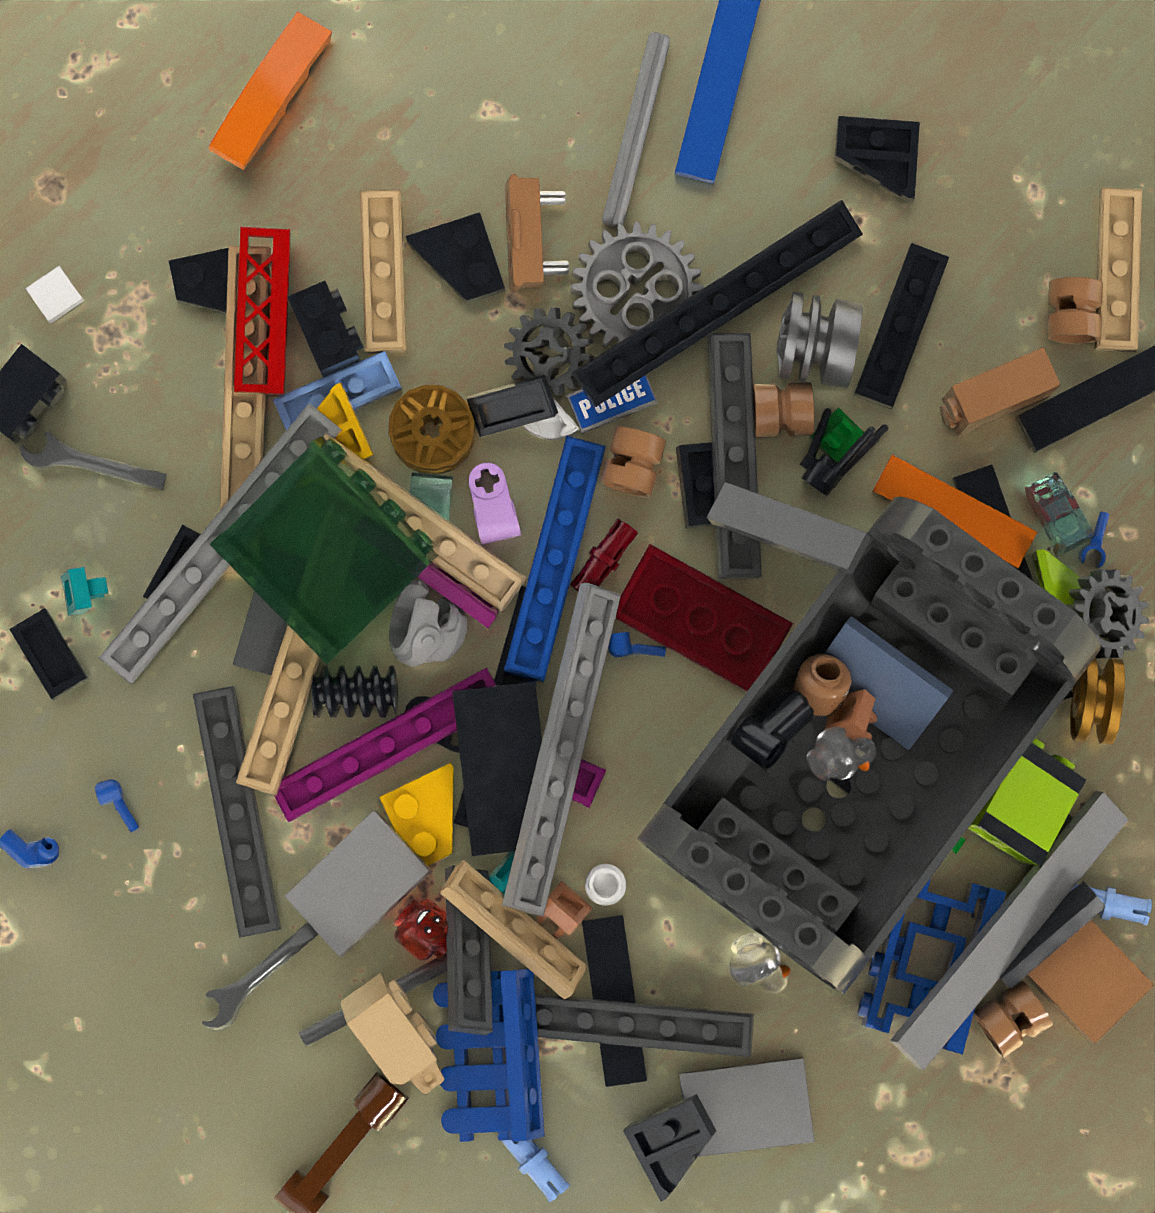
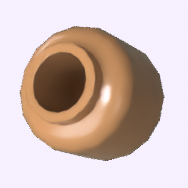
[793,654,852,716]

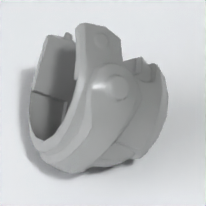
[389,578,468,667]

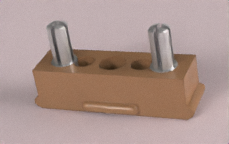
[505,174,569,293]

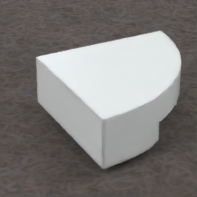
[523,398,580,440]

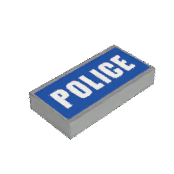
[567,375,658,434]

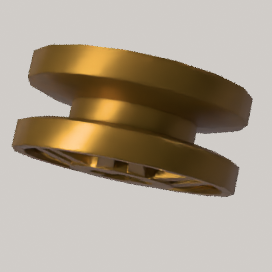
[388,385,475,475]
[1070,657,1125,745]

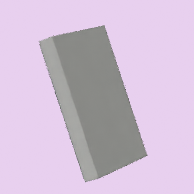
[285,810,432,957]
[679,1057,815,1157]

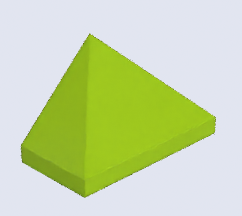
[1032,549,1081,605]

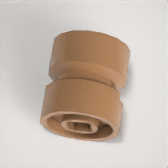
[1047,277,1103,344]
[753,382,814,438]
[600,426,666,497]
[974,980,1053,1058]

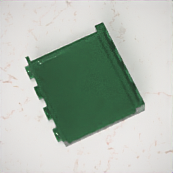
[210,436,439,664]

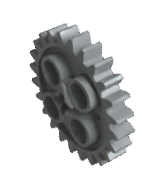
[570,222,704,348]

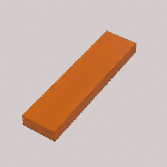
[872,455,1038,569]

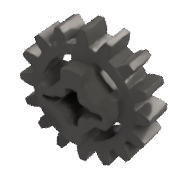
[504,307,594,396]
[1066,570,1149,659]

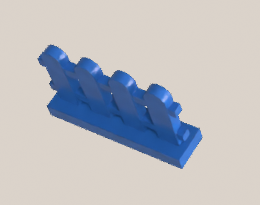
[433,968,545,1142]

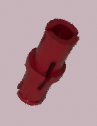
[570,518,639,592]

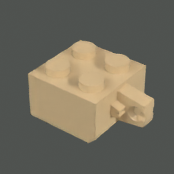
[340,972,445,1095]

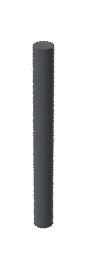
[299,953,447,1047]

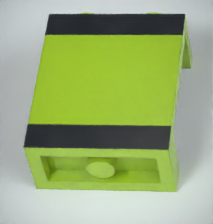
[968,738,1086,867]

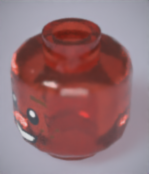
[392,899,448,961]

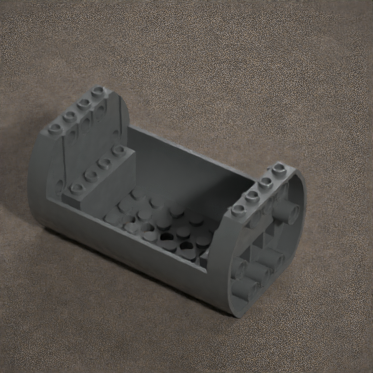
[637,497,1101,995]

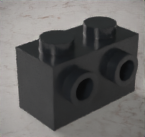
[287,280,364,377]
[0,344,67,444]

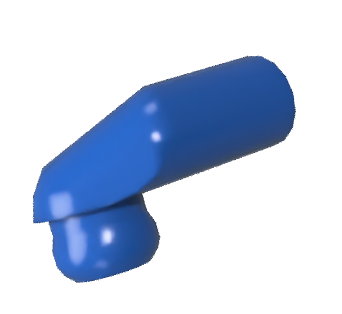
[0,829,59,869]

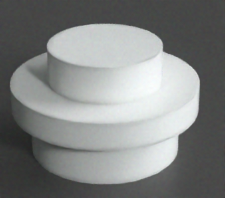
[585,864,626,906]

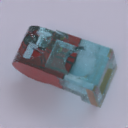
[1025,472,1094,558]

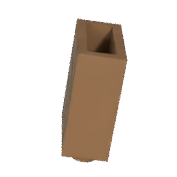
[940,347,1061,436]
[1025,920,1154,1044]

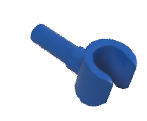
[1079,512,1110,568]
[608,632,666,657]
[95,779,139,832]

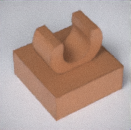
[824,689,877,743]
[536,881,593,939]

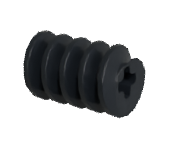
[312,666,398,718]

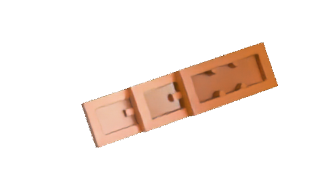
[208,11,332,170]

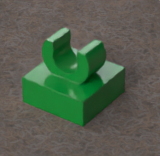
[809,407,864,463]

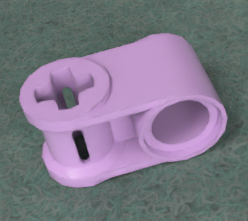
[469,462,521,545]

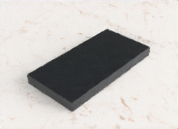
[452,681,542,856]

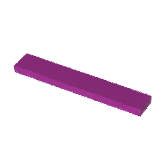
[274,668,496,822]

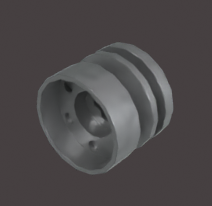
[776,292,863,389]

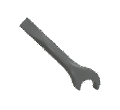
[20,432,167,490]
[202,922,319,1030]

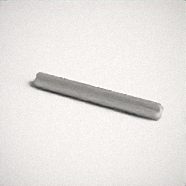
[602,32,670,228]

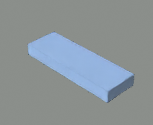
[273,351,402,430]

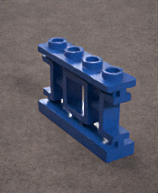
[857,878,1006,1055]

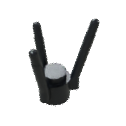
[800,408,888,497]

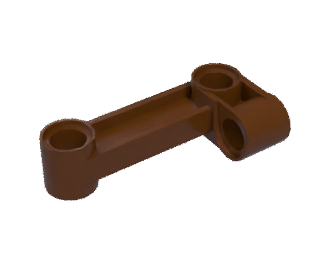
[273,1072,409,1213]

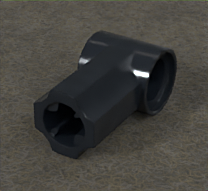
[731,690,814,770]

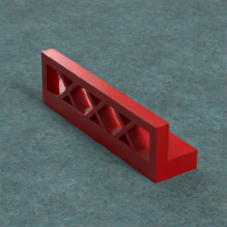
[234,227,291,397]

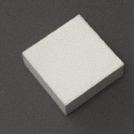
[25,266,84,324]

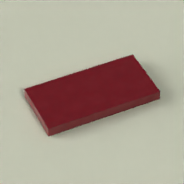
[615,544,793,692]

